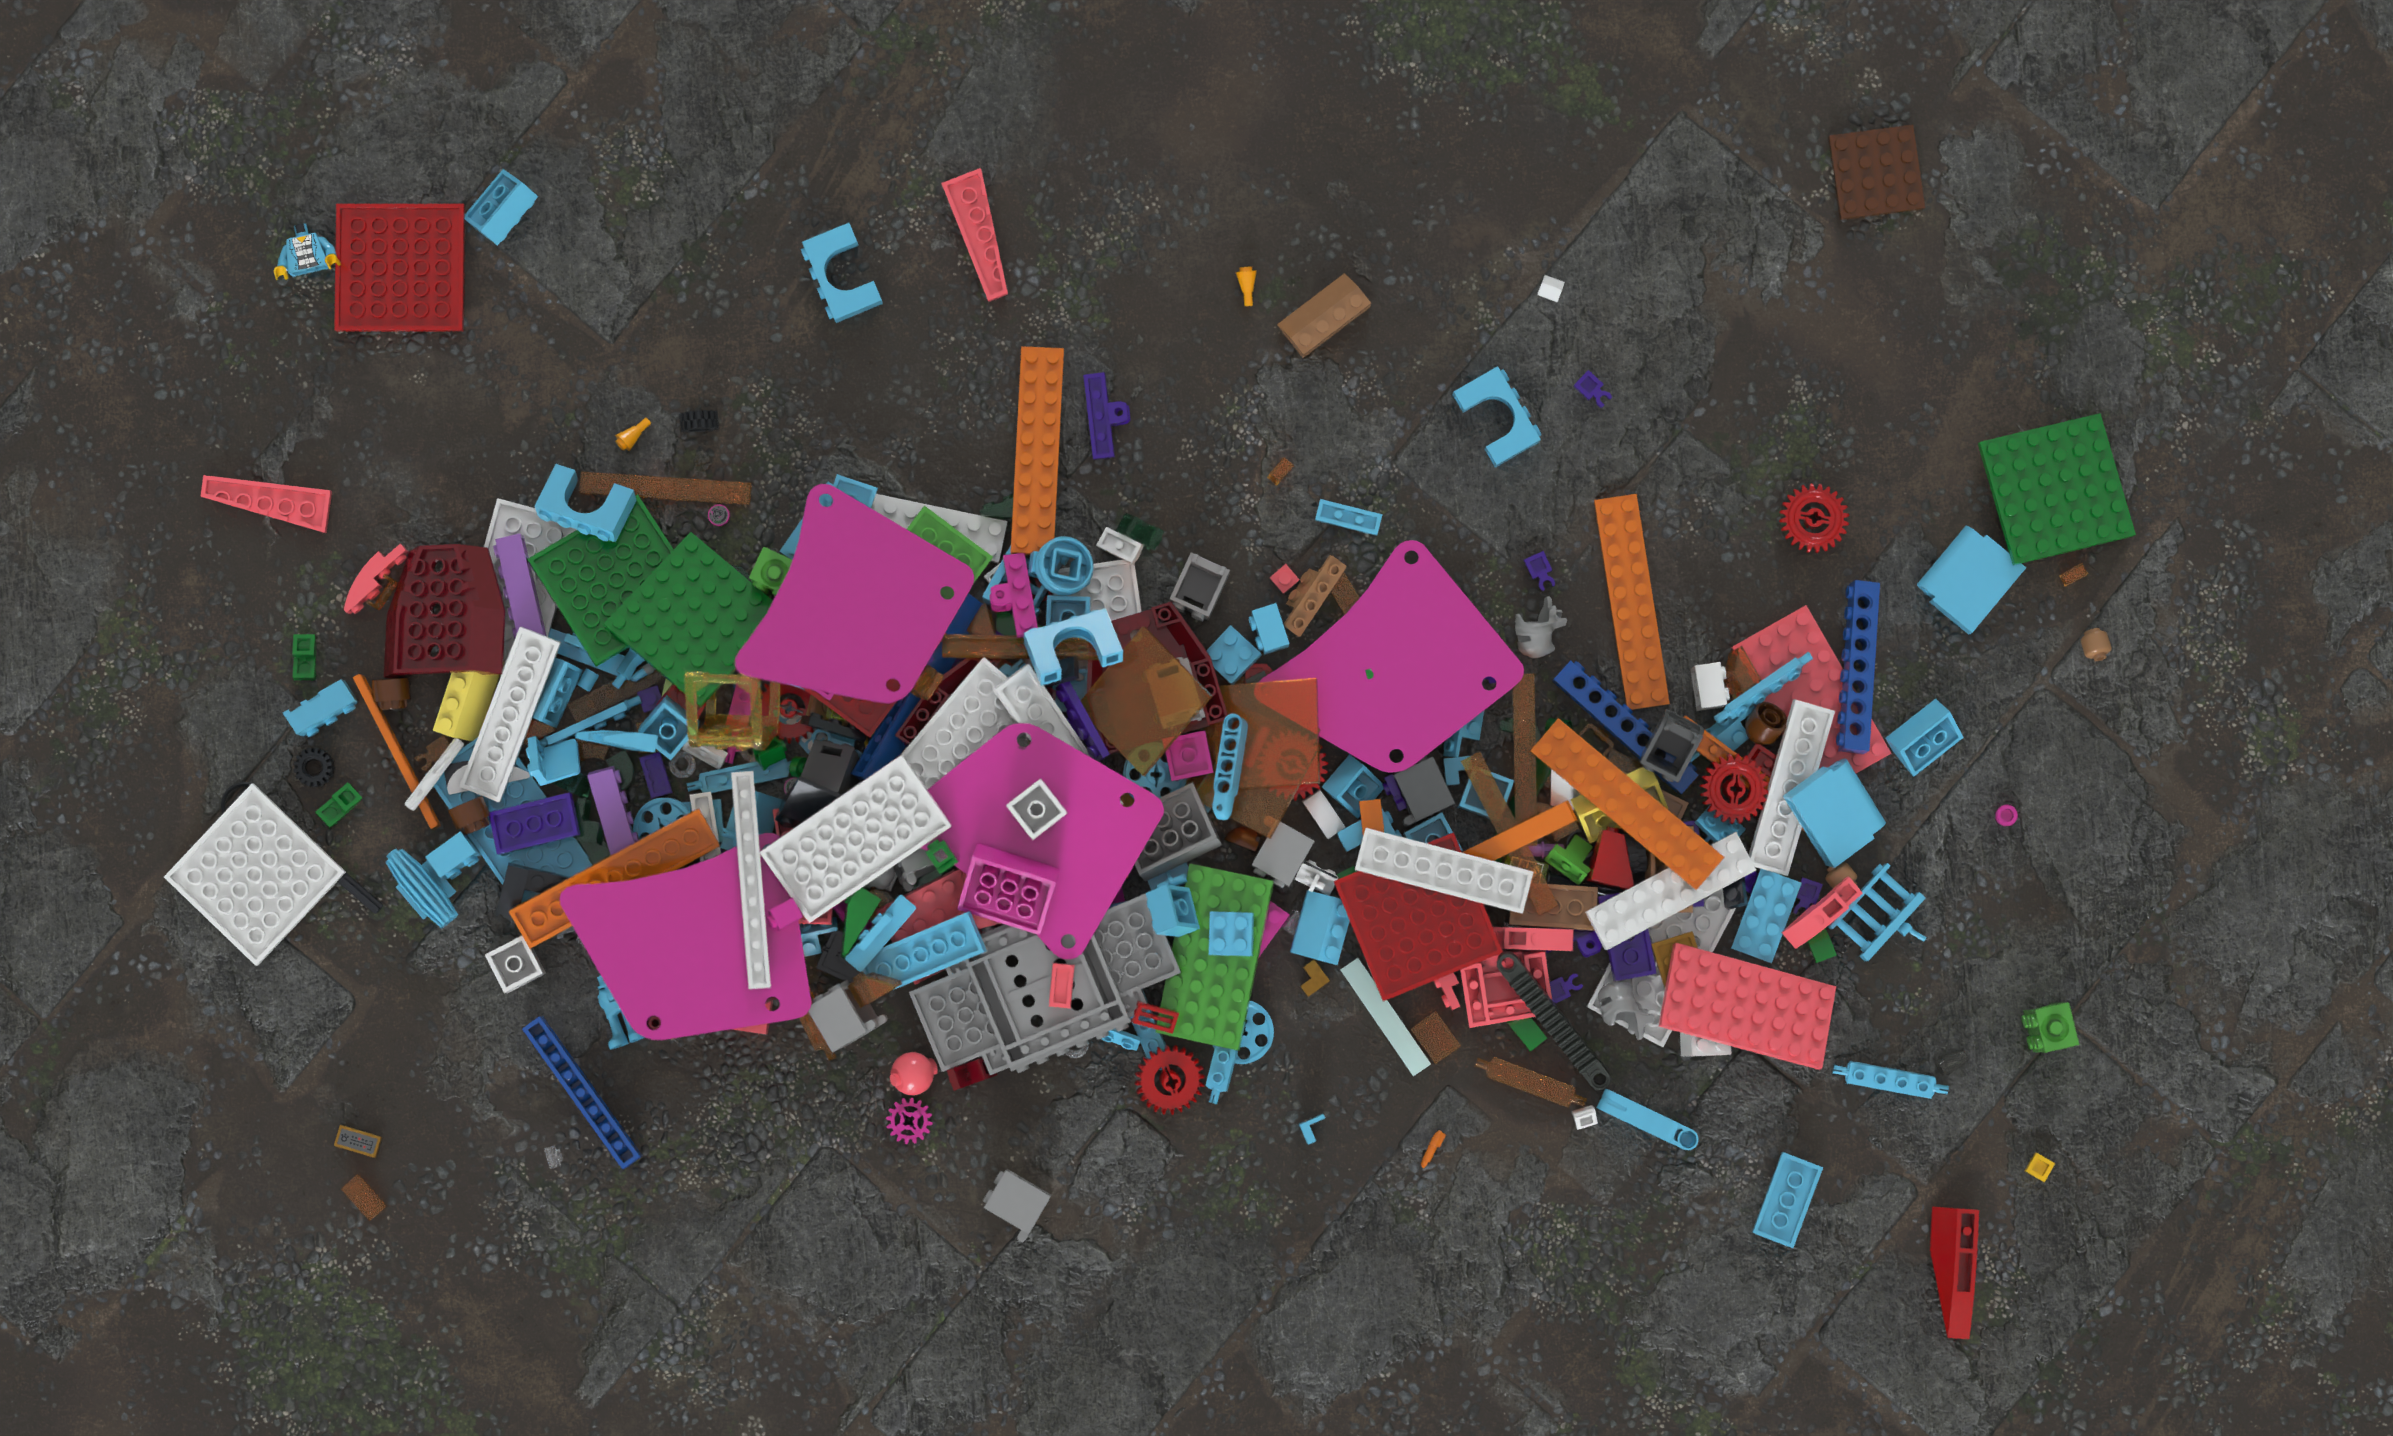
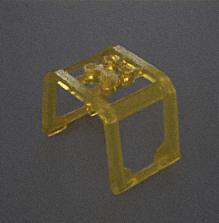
[685,671,780,750]

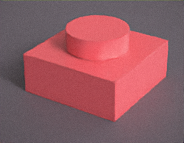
[1270,564,1300,594]

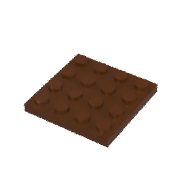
[1828,125,1925,220]

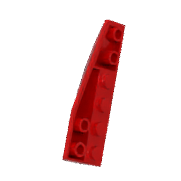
[1930,1207,1979,1339]

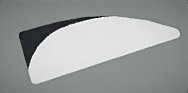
[444,761,530,795]

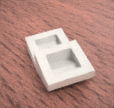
[1302,789,1345,839]

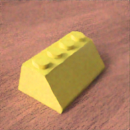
[433,661,505,741]
[1570,767,1668,843]

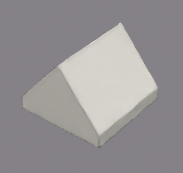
[1537,275,1565,302]
[1571,1105,1598,1130]

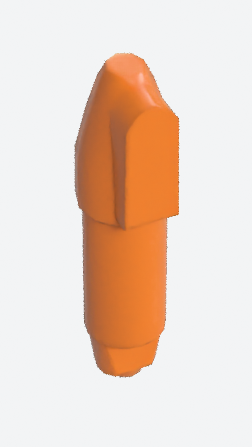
[1421,1130,1446,1168]

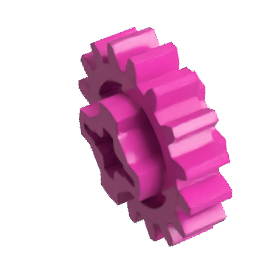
[886,1097,933,1144]

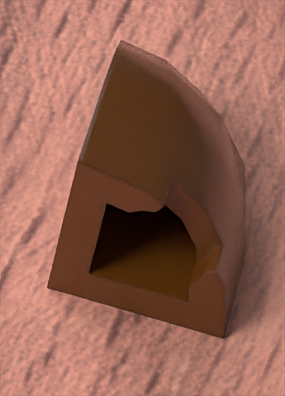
[1223,826,1263,852]

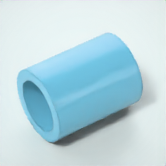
[577,668,599,692]

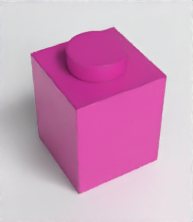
[767,898,803,931]

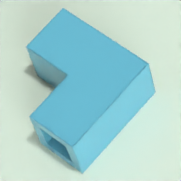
[1443,756,1472,786]

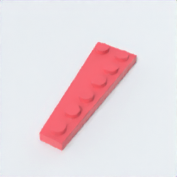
[942,168,1008,302]
[201,475,332,533]

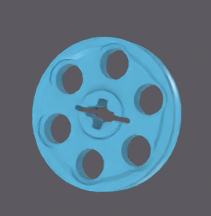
[1123,742,1187,799]
[633,798,691,840]
[1213,1001,1274,1064]

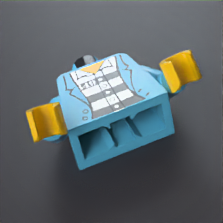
[274,224,341,280]

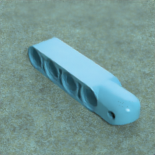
[1212,713,1248,820]
[1596,1088,1699,1150]

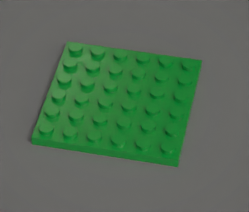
[1978,413,2136,565]
[527,494,674,667]
[604,532,773,707]

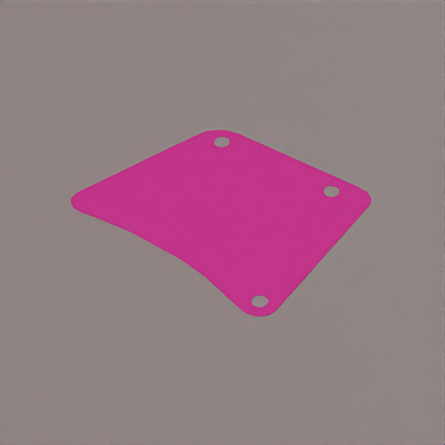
[735,484,974,703]
[1254,540,1524,773]
[920,723,1164,959]
[560,833,812,1040]

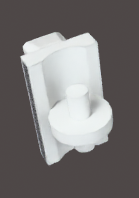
[1295,860,1338,896]

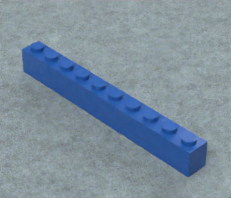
[851,593,986,781]

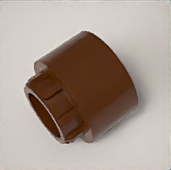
[372,677,411,710]
[1745,702,1787,745]
[448,796,491,835]

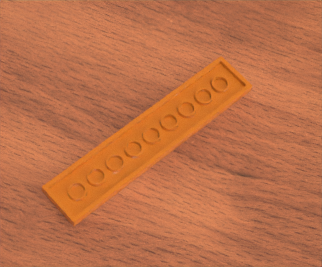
[1011,347,1064,555]
[1594,494,1670,710]
[1530,718,1724,891]
[509,808,720,948]

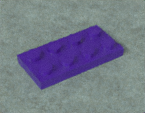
[489,793,580,855]
[1598,893,1657,981]

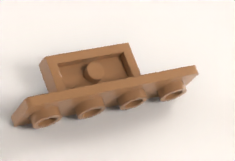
[1283,555,1346,637]

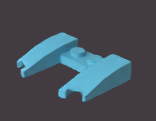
[575,730,658,752]

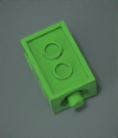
[749,546,792,596]
[2021,1002,2079,1053]

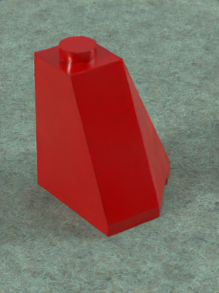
[1585,827,1634,890]

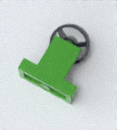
[1544,829,1596,885]

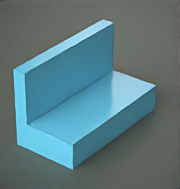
[1299,1114,1325,1145]

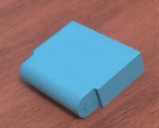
[1917,525,2026,635]
[1783,758,1886,868]

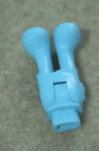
[597,976,645,1050]

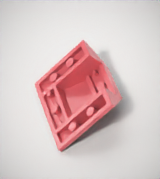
[1460,949,1552,1028]

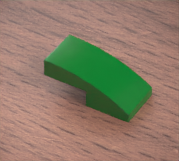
[292,634,316,680]
[315,782,362,829]
[1806,928,1837,963]
[1507,1018,1547,1051]

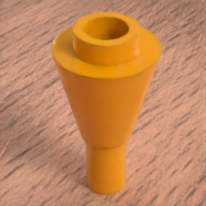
[1236,267,1257,306]
[615,417,651,451]

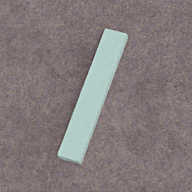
[1340,958,1431,1076]

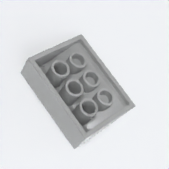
[1135,782,1222,881]

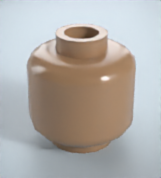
[2081,628,2111,661]
[1825,862,1857,889]

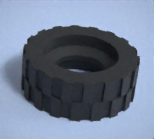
[1619,828,1647,874]

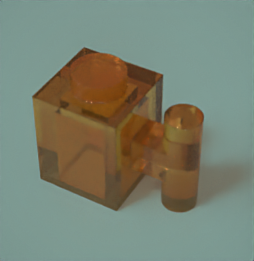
[910,664,944,700]

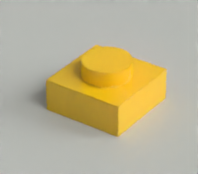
[2025,1152,2055,1182]

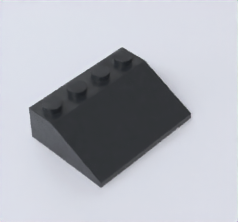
[775,777,842,828]

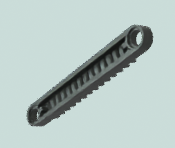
[1497,951,1611,1090]

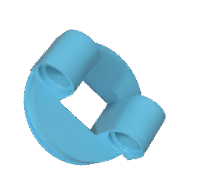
[1028,536,1094,596]

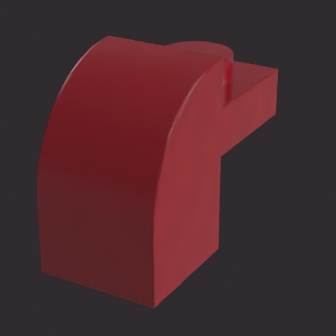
[947,1058,997,1091]

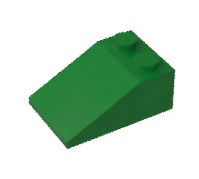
[841,888,881,959]

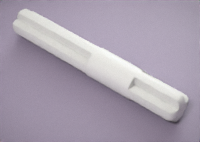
[405,738,464,811]

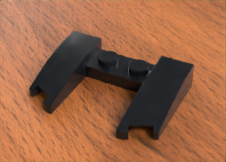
[495,862,578,939]

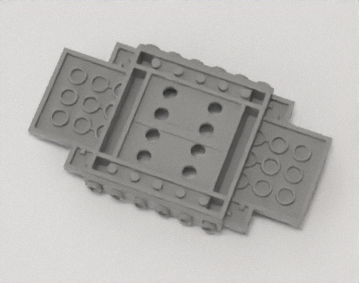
[909,893,1181,1075]

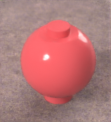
[890,1052,938,1095]

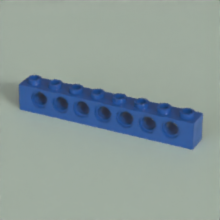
[1836,580,1880,754]
[1552,660,1698,795]
[522,1016,643,1169]

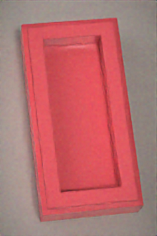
[1049,963,1075,1008]

